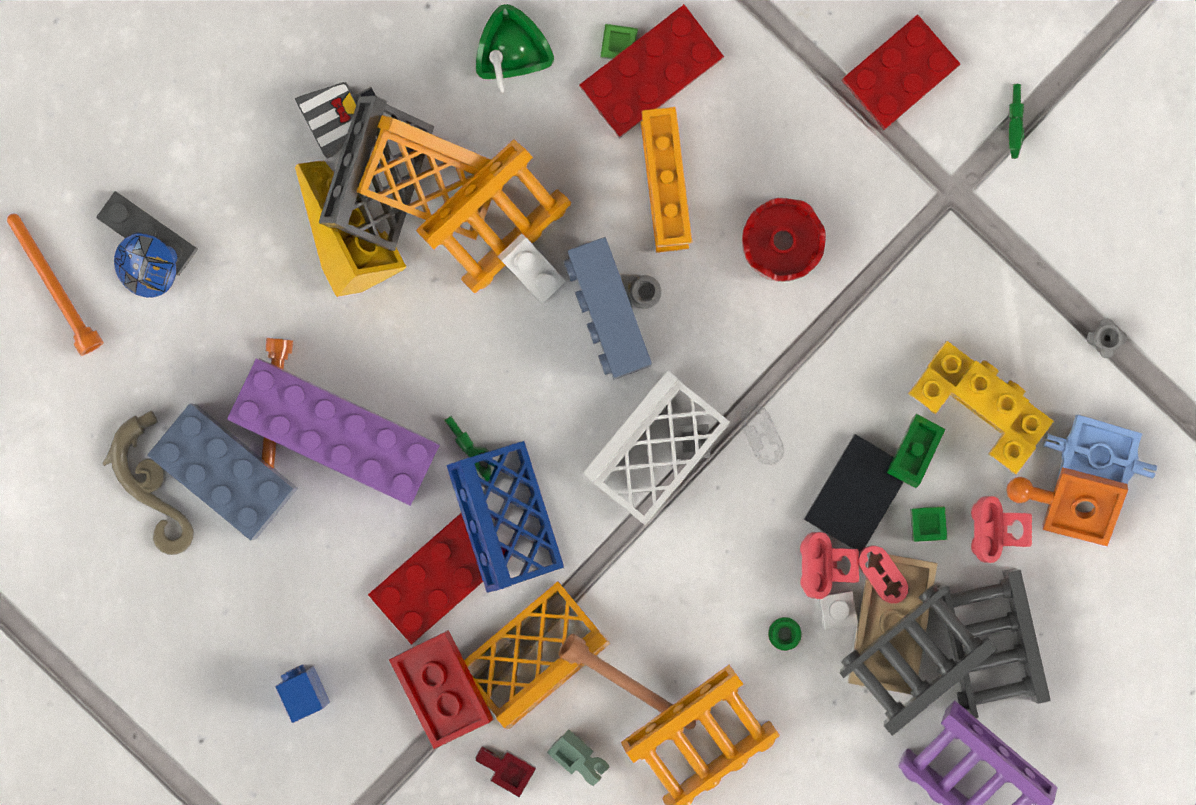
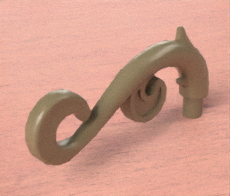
[102,411,194,555]

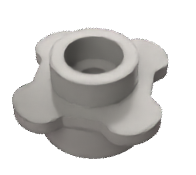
[1087,318,1127,358]

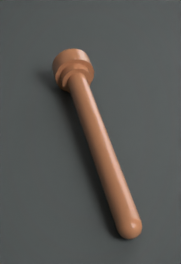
[559,634,696,730]

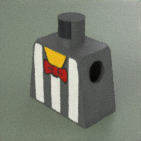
[295,82,376,159]

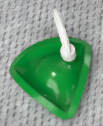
[476,4,554,93]

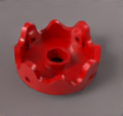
[741,198,826,282]

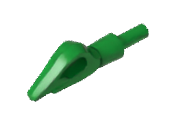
[1009,84,1024,159]
[444,416,491,482]

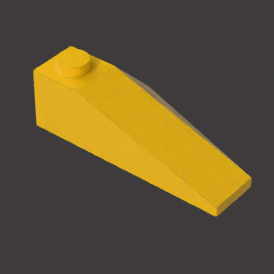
[295,160,406,297]

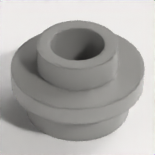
[628,275,662,309]

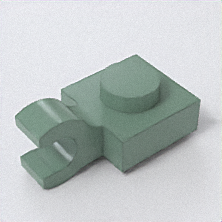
[547,729,609,786]

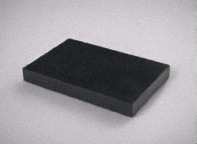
[804,434,904,553]

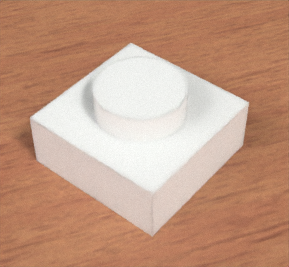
[819,591,858,630]

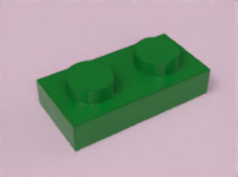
[887,413,946,488]

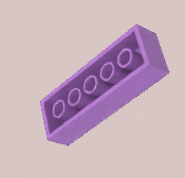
[227,358,440,506]

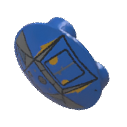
[114,232,177,298]

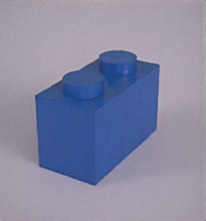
[275,664,330,723]

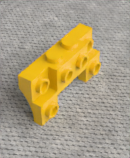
[908,341,1054,474]

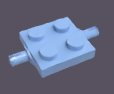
[1043,415,1157,484]

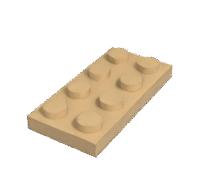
[848,552,938,695]

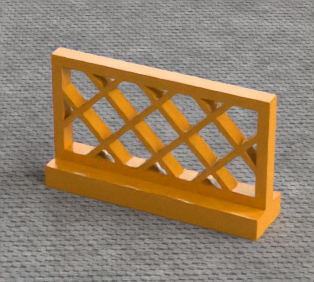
[356,115,492,240]
[464,581,611,729]

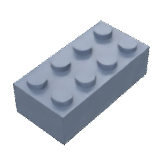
[564,237,652,380]
[147,403,298,541]

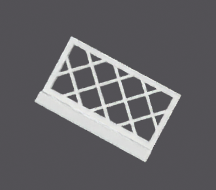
[582,371,730,526]

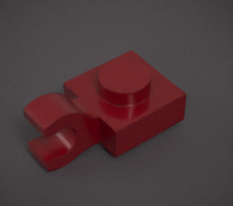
[475,746,536,797]

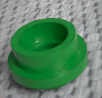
[768,617,802,651]

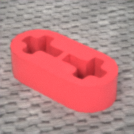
[859,545,908,604]

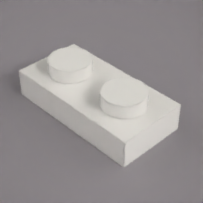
[497,234,566,304]

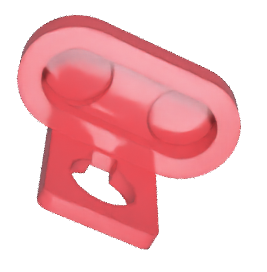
[971,496,1032,563]
[800,532,859,599]

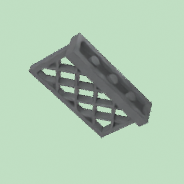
[318,96,434,251]

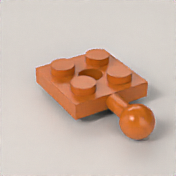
[1006,467,1128,547]

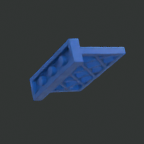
[446,441,564,593]

